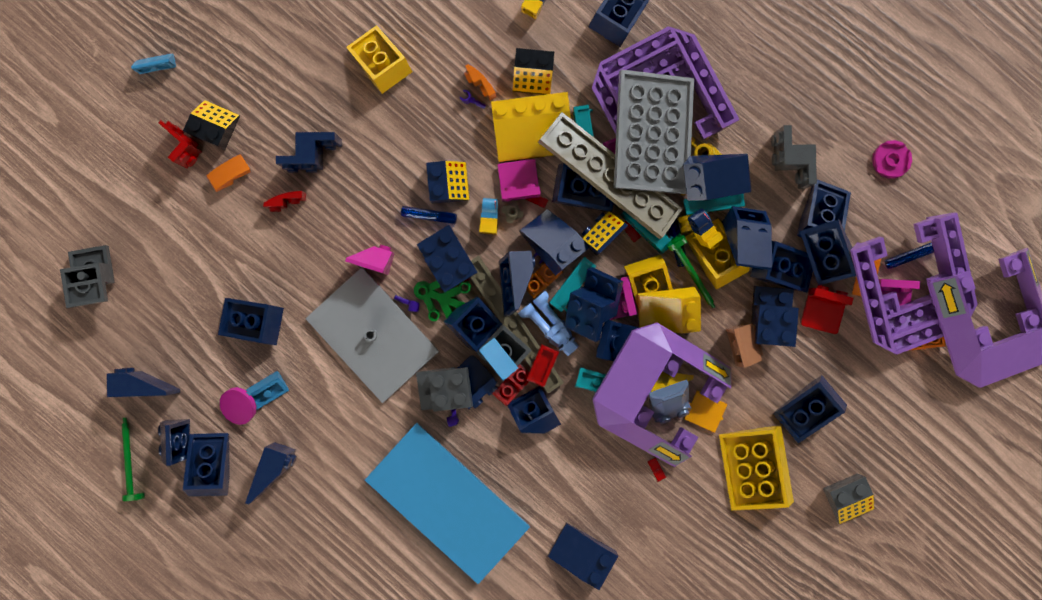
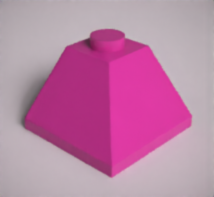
[345,244,395,275]

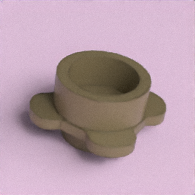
[501,201,524,223]

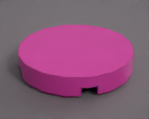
[872,140,912,179]
[220,387,256,425]

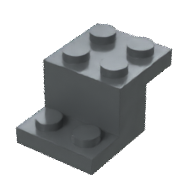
[771,125,817,189]
[60,245,115,308]
[416,367,473,412]

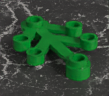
[414,280,471,327]

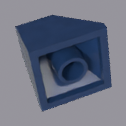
[507,386,561,434]

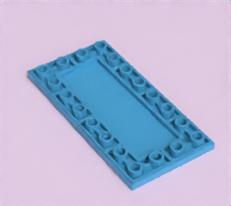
[365,423,530,584]

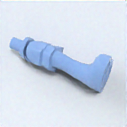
[518,290,579,356]

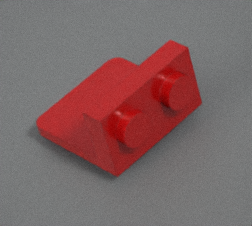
[158,120,202,169]
[800,285,854,334]

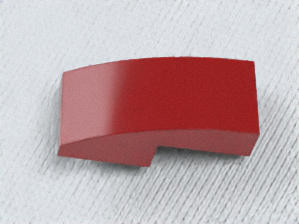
[263,191,306,212]
[492,364,529,406]

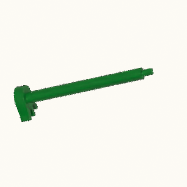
[667,234,715,308]
[122,417,145,501]

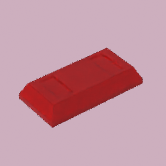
[526,344,559,387]

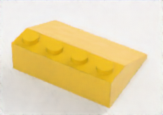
[491,92,571,163]
[719,426,794,511]

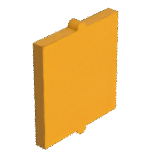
[684,390,728,433]

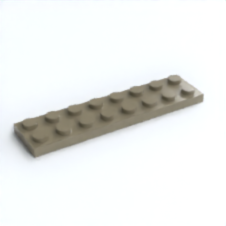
[538,112,683,239]

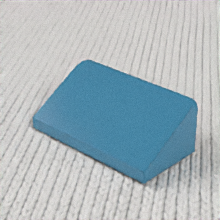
[131,53,176,74]
[479,338,518,381]
[246,371,289,410]

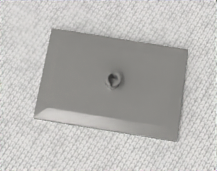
[614,70,694,194]
[305,267,439,403]

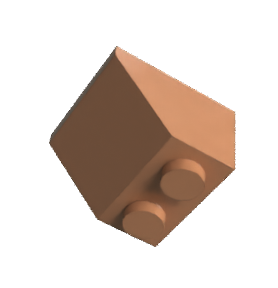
[726,323,763,368]

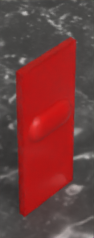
[525,196,549,209]
[624,221,641,242]
[647,457,666,482]

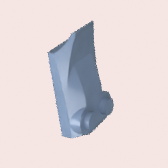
[649,380,692,424]

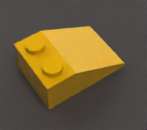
[346,25,413,94]
[685,219,750,290]
[624,254,673,309]
[638,287,701,334]

